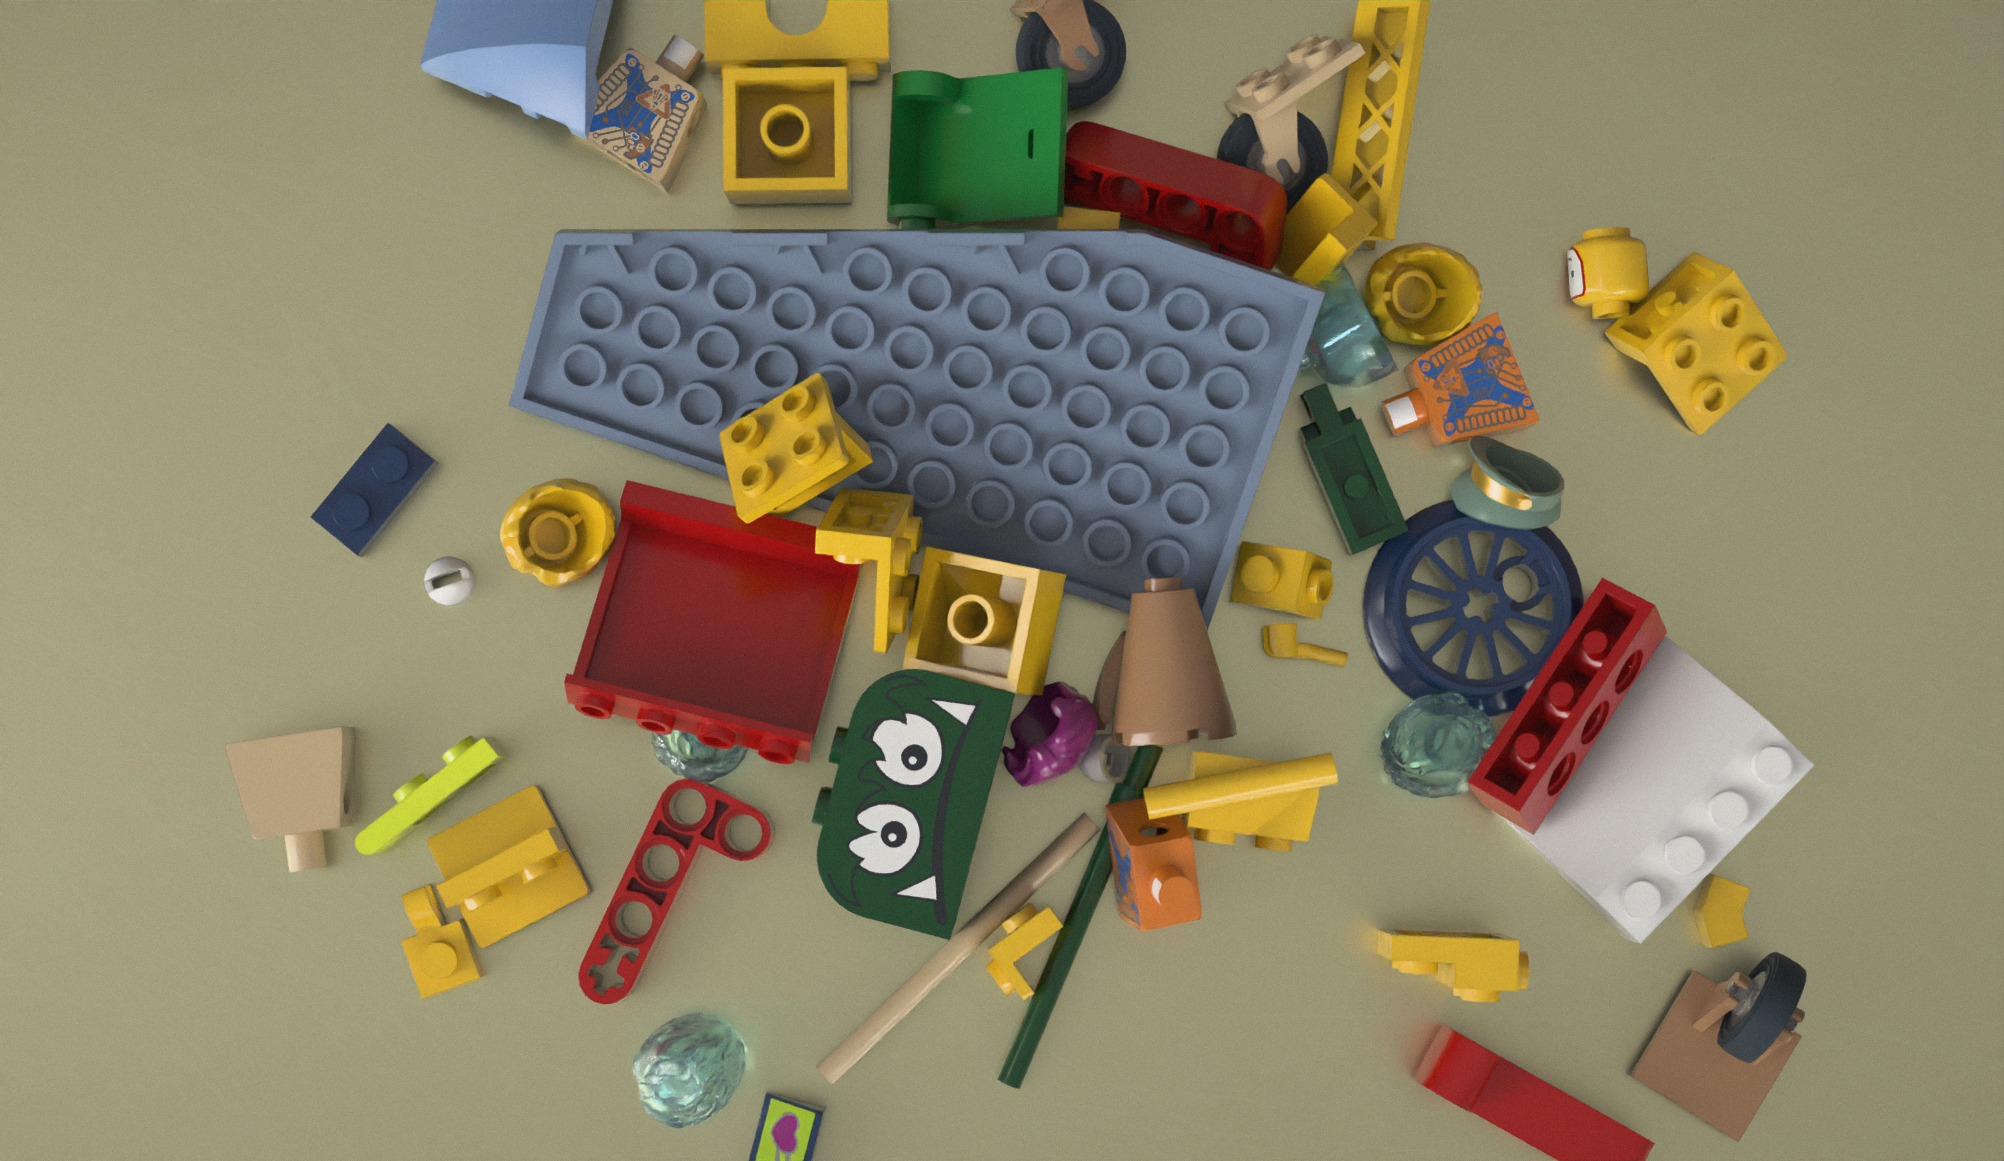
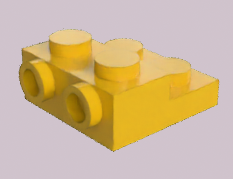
[1376,929,1529,1002]

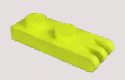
[355,735,508,855]

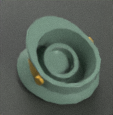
[1450,436,1565,530]

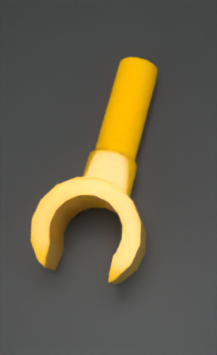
[1262,623,1348,667]

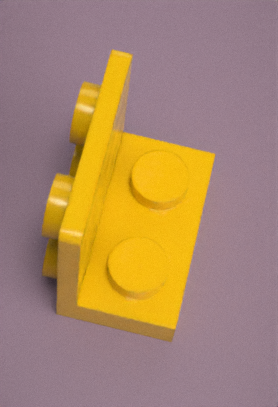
[1604,251,1787,435]
[815,487,923,653]

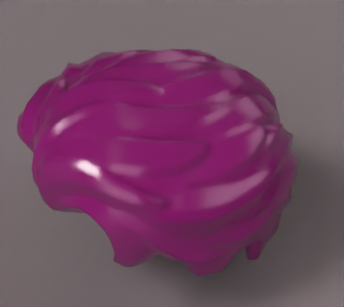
[1001,681,1098,787]

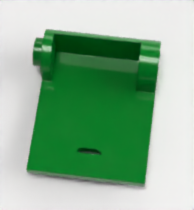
[887,68,1069,229]

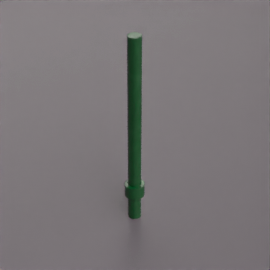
[997,745,1164,1089]

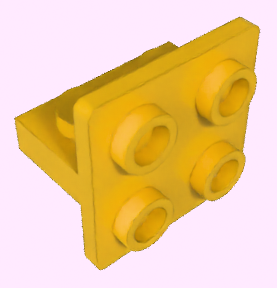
[719,373,873,524]
[427,786,590,948]

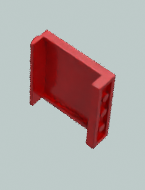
[564,480,864,764]

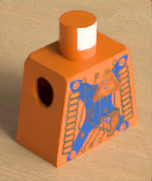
[1381,312,1540,448]
[1105,798,1202,931]

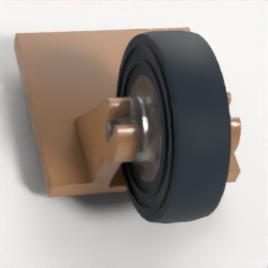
[1010,0,1126,107]
[1630,952,1807,1142]

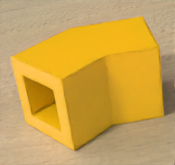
[1693,874,1751,948]

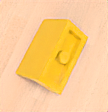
[1276,173,1378,288]

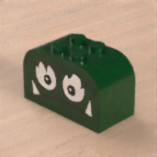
[812,669,1015,940]

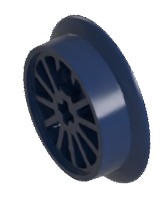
[1363,500,1584,718]

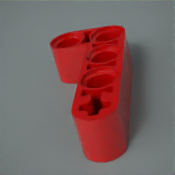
[1064,121,1288,270]
[578,778,776,1005]
[1413,1024,1655,1161]

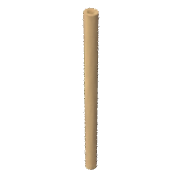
[816,812,1101,1085]

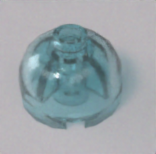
[1299,262,1399,388]

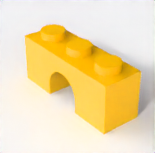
[704,0,891,81]

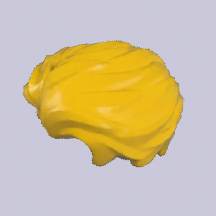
[1364,242,1483,346]
[500,478,615,587]

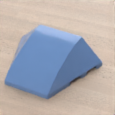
[420,0,613,140]

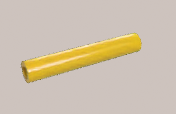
[1143,752,1338,820]

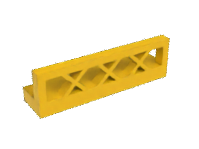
[1331,0,1431,250]

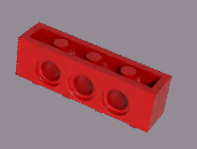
[1467,577,1667,835]

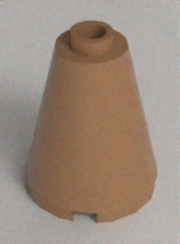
[1112,577,1237,746]

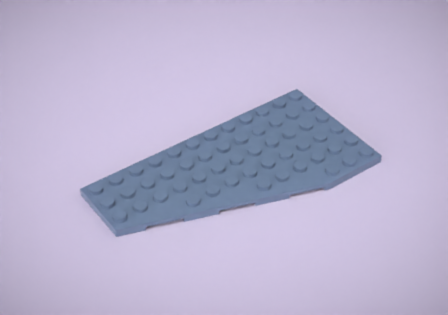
[509,229,1326,631]

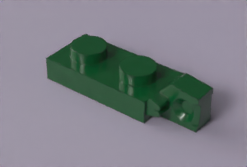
[1299,383,1409,556]

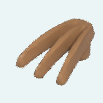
[1092,631,1126,731]

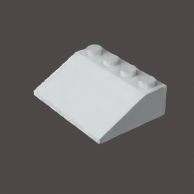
[1499,636,1814,944]

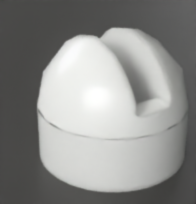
[424,557,476,606]
[1079,734,1131,783]

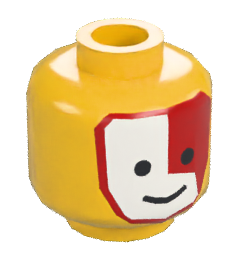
[1567,227,1649,319]

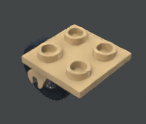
[1217,34,1366,215]

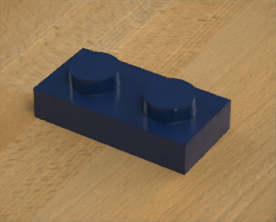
[310,423,439,557]

